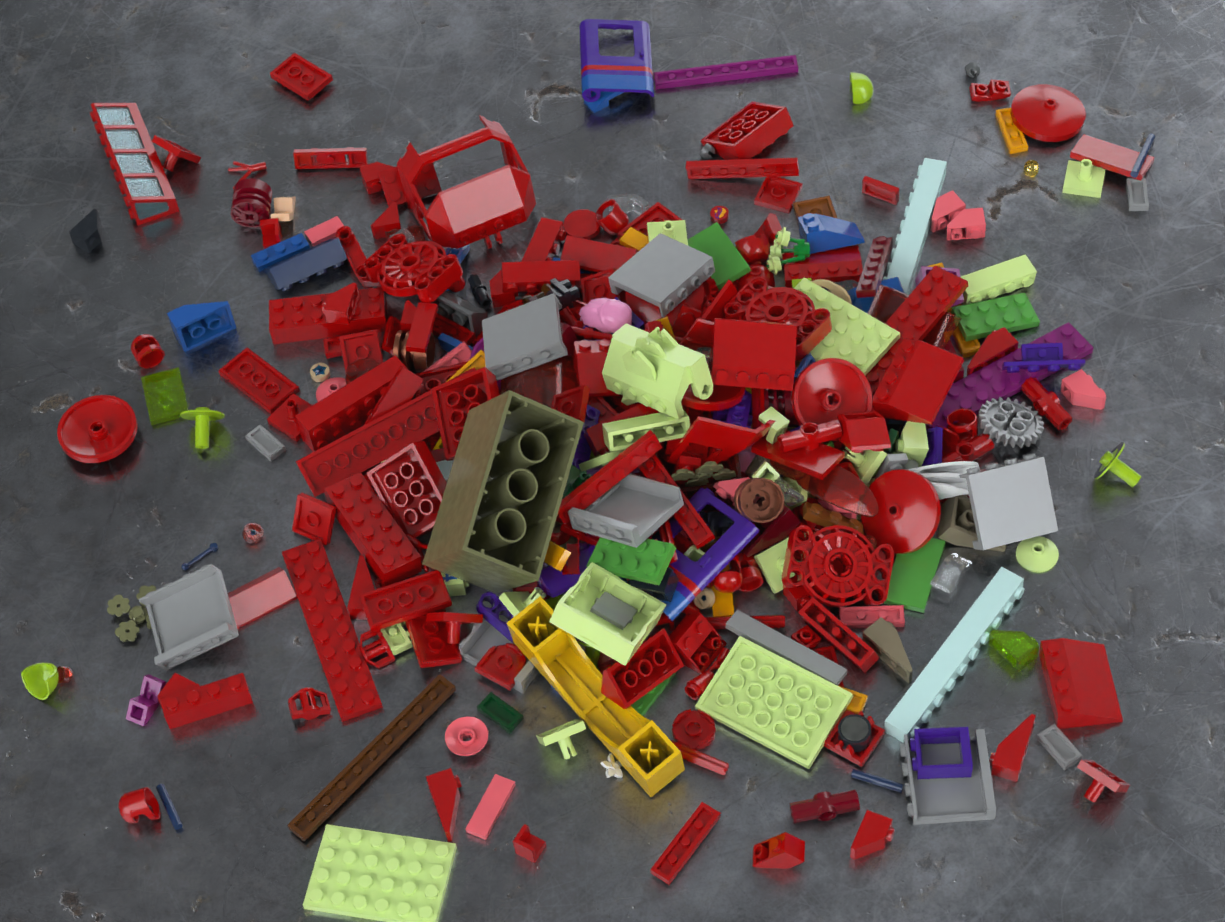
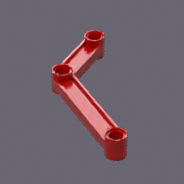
[336,226,465,292]

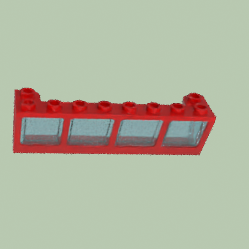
[90,103,180,226]

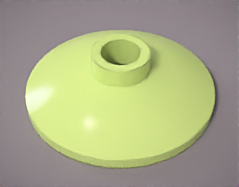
[1016,536,1059,573]

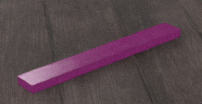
[653,55,798,90]

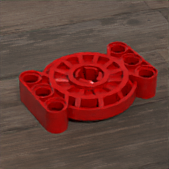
[363,234,463,303]
[724,277,832,360]
[782,525,894,607]

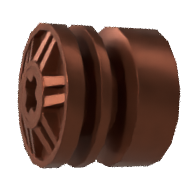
[393,330,435,373]
[734,478,784,523]

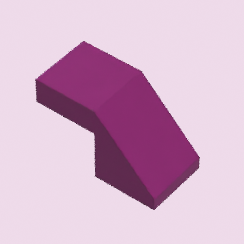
[126,674,166,726]

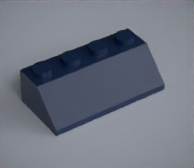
[264,238,347,291]

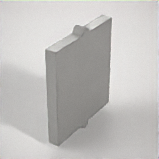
[590,591,637,630]

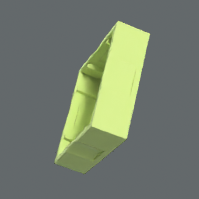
[549,562,667,666]

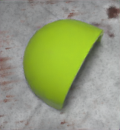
[850,72,874,104]
[21,662,59,700]

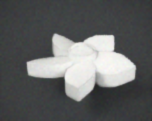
[600,753,623,778]

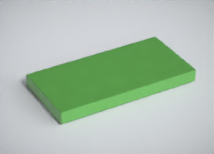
[688,222,751,290]
[884,538,945,613]

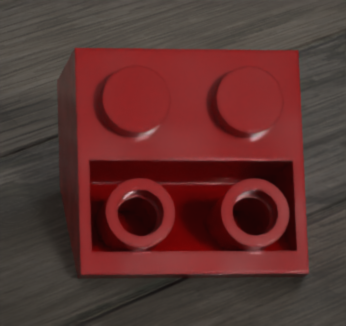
[838,411,891,453]
[669,613,727,674]

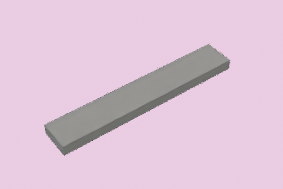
[725,610,847,686]

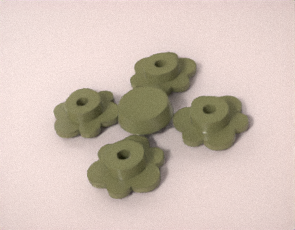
[672,461,736,488]
[107,585,156,642]

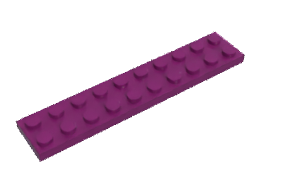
[925,322,1094,429]

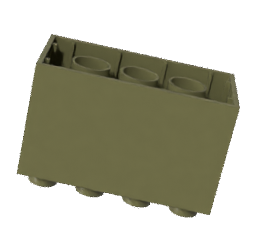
[422,390,584,594]

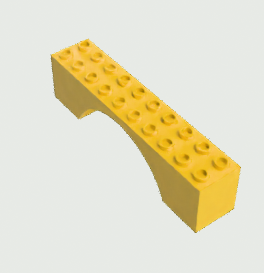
[507,596,685,797]

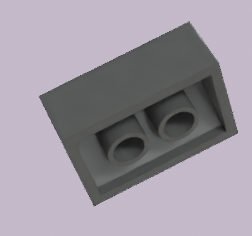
[432,291,488,337]

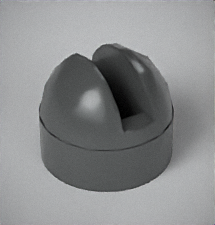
[965,62,980,78]
[700,143,716,160]

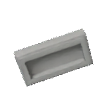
[1126,178,1149,211]
[245,424,286,462]
[1036,723,1083,771]

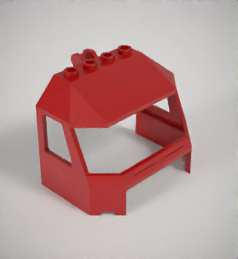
[397,115,536,249]
[659,318,775,468]

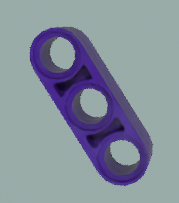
[476,592,515,644]

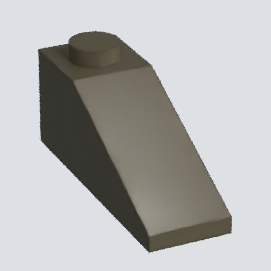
[862,617,913,683]

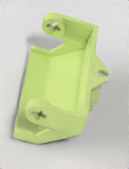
[602,324,713,419]

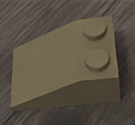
[938,495,1006,552]

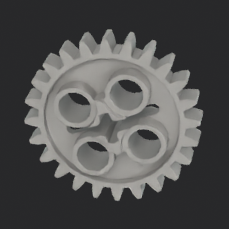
[977,397,1044,448]

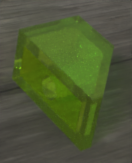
[988,630,1039,671]

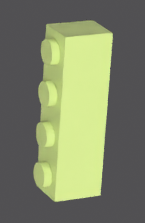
[961,254,1037,305]
[602,409,690,452]

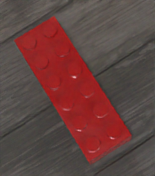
[269,287,388,344]
[295,355,408,452]
[324,472,422,587]

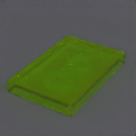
[141,367,189,425]

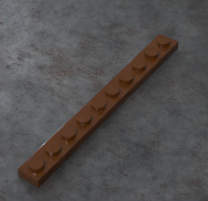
[287,674,456,841]

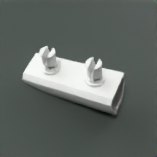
[905,461,980,500]

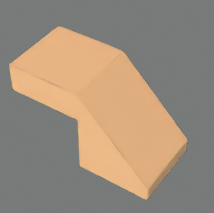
[271,197,296,221]

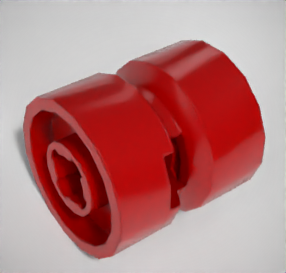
[730,553,763,592]

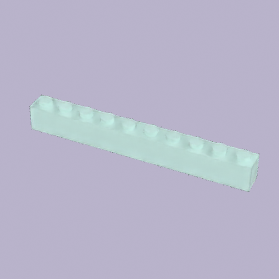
[883,158,947,298]
[884,567,1025,743]

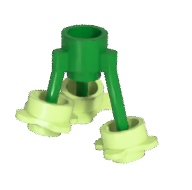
[766,227,810,275]

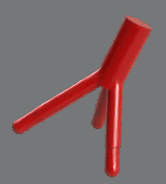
[228,161,267,189]
[406,534,429,572]

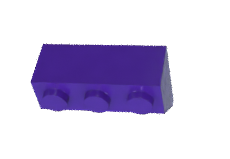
[537,542,595,598]

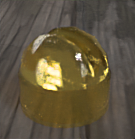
[1024,159,1039,176]

